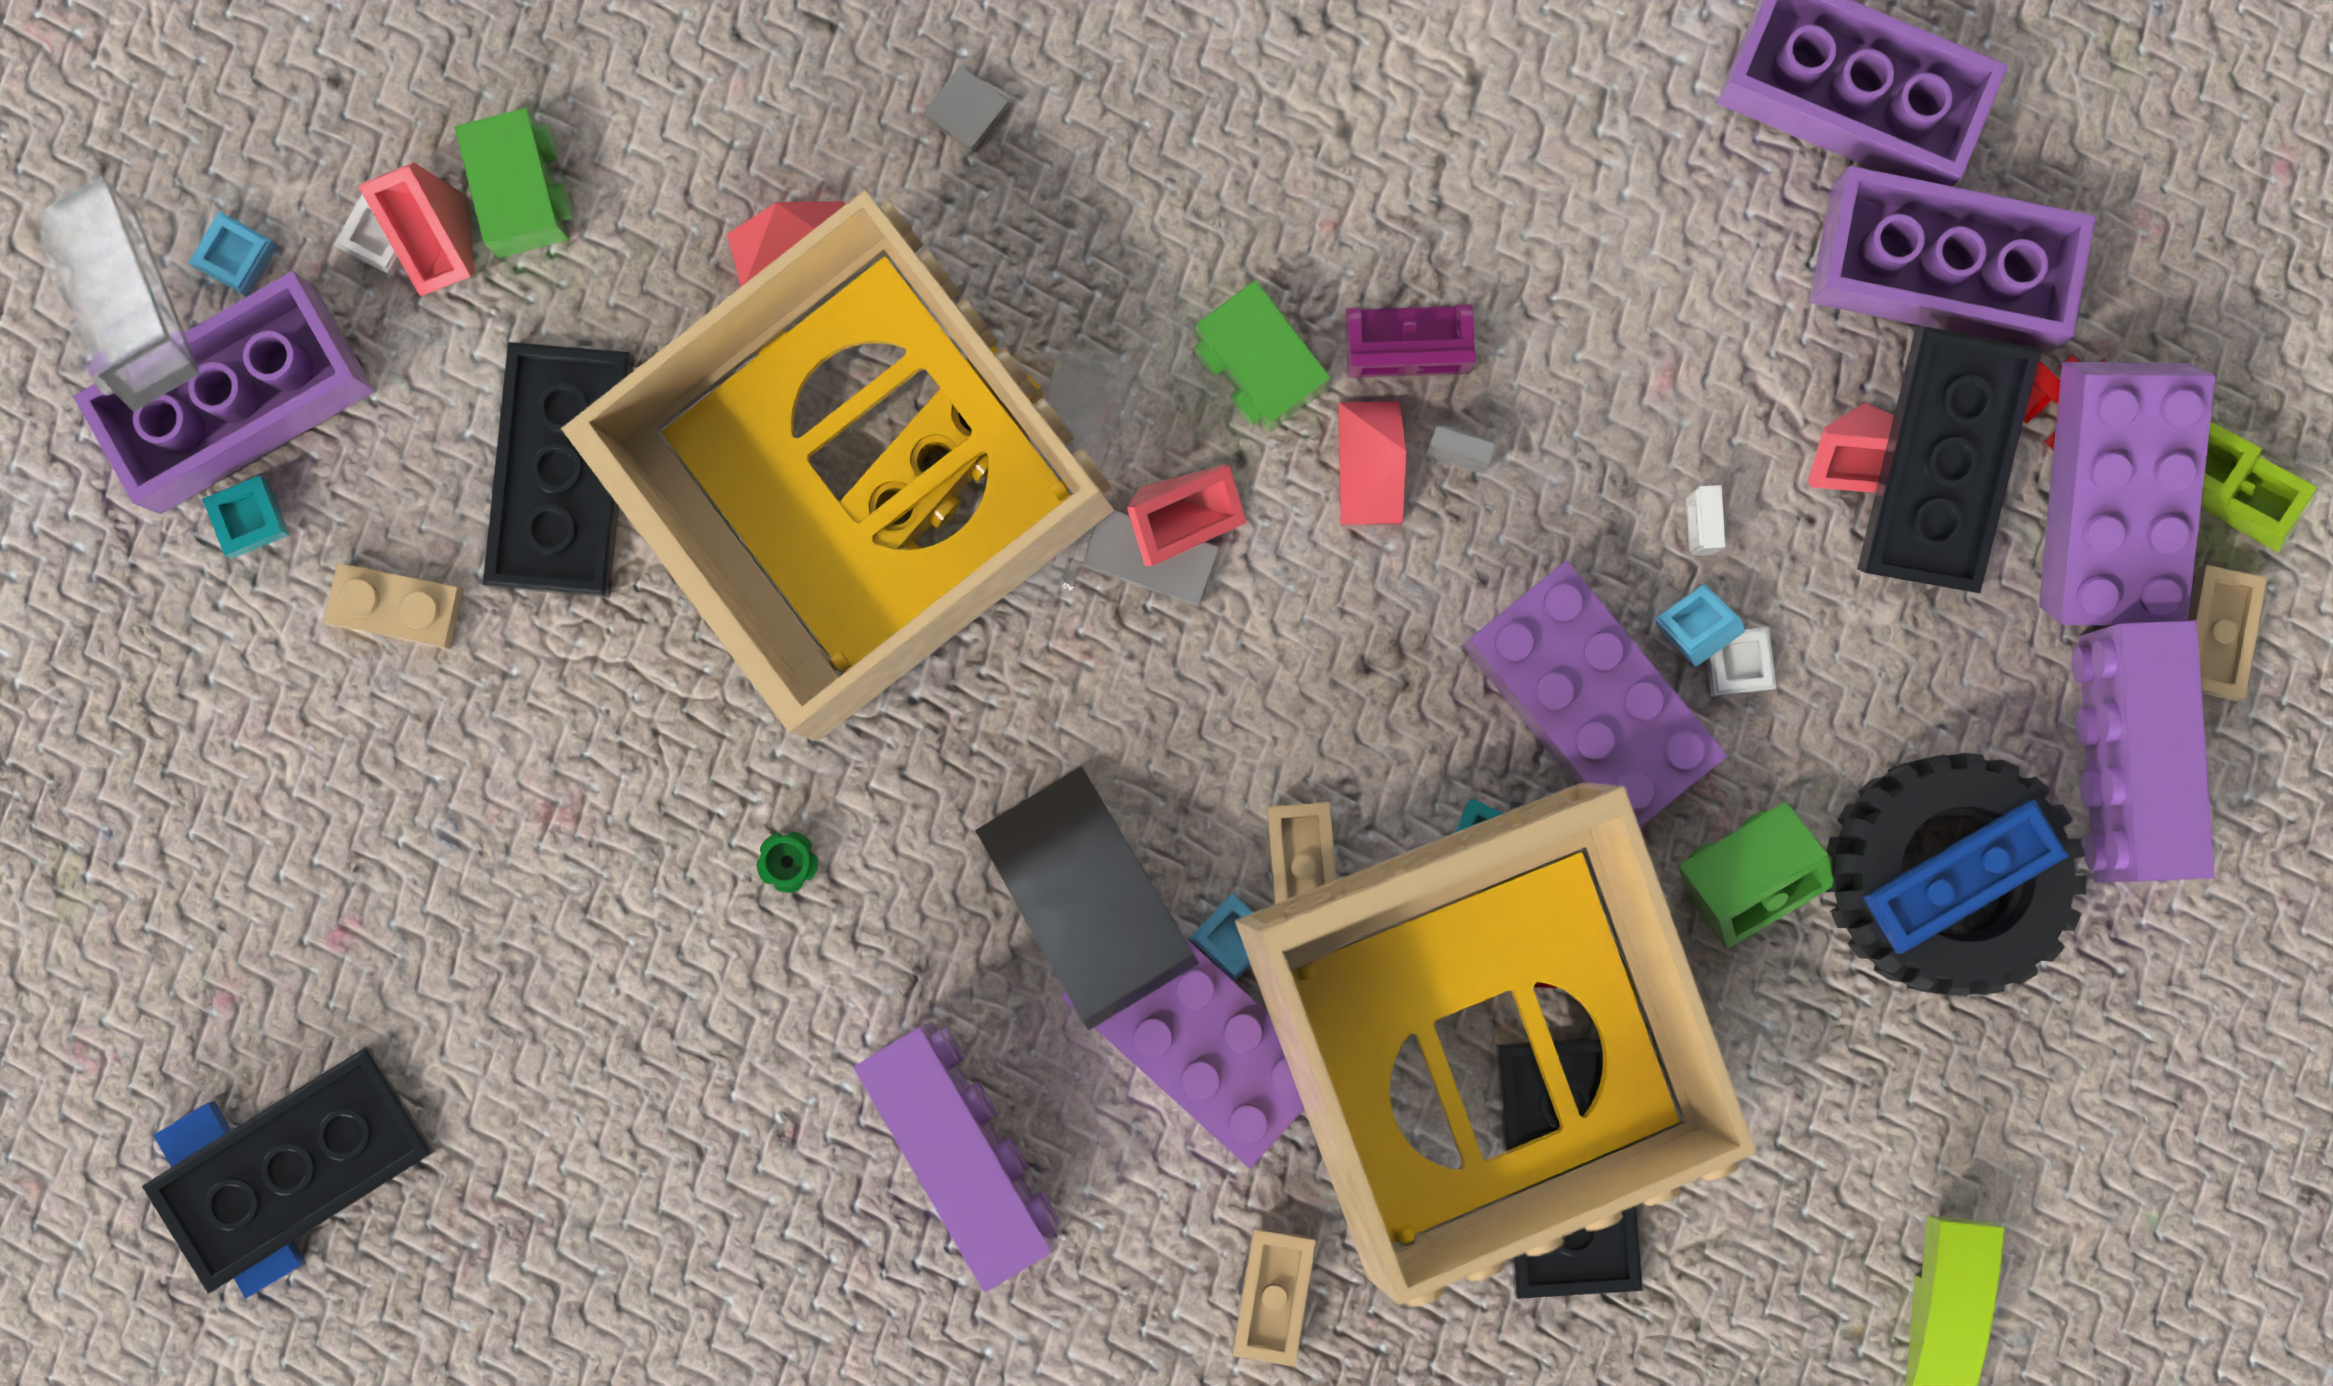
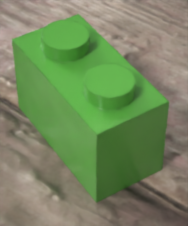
[454,108,573,258]
[1193,280,1330,433]
[1678,801,1833,949]

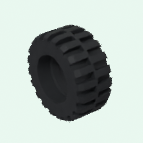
[1826,753,2087,997]

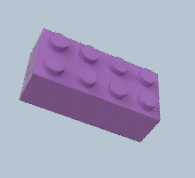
[1715,0,2008,187]
[1809,166,2096,352]
[73,271,375,514]
[2039,362,2215,625]
[1462,560,1728,828]
[2071,621,2215,883]
[1061,937,1304,1169]
[853,1021,1061,1293]

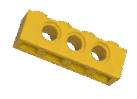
[839,346,1044,550]

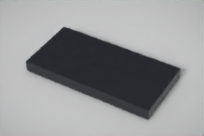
[1857,325,2042,593]
[483,342,634,598]
[975,766,1200,1031]
[1496,1038,1643,1299]
[142,1047,435,1294]

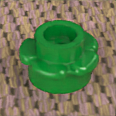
[756,832,818,893]

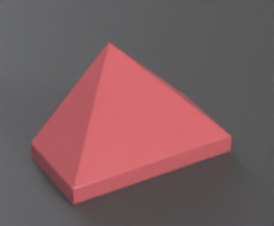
[358,162,475,296]
[727,201,846,287]
[1338,401,1406,526]
[1808,402,1894,493]
[1127,465,1247,566]

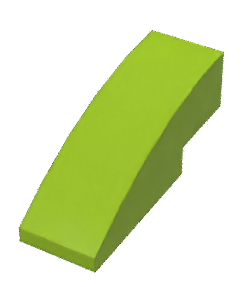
[2201,421,2318,553]
[1905,1215,2005,1386]

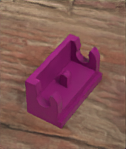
[1345,304,1476,378]

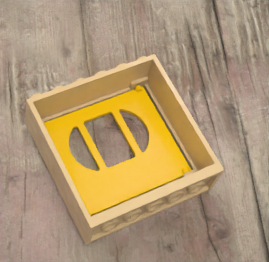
[561,190,1114,741]
[1235,782,1757,1307]

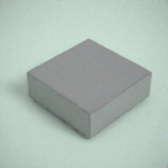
[923,65,1010,154]
[1425,424,1496,474]

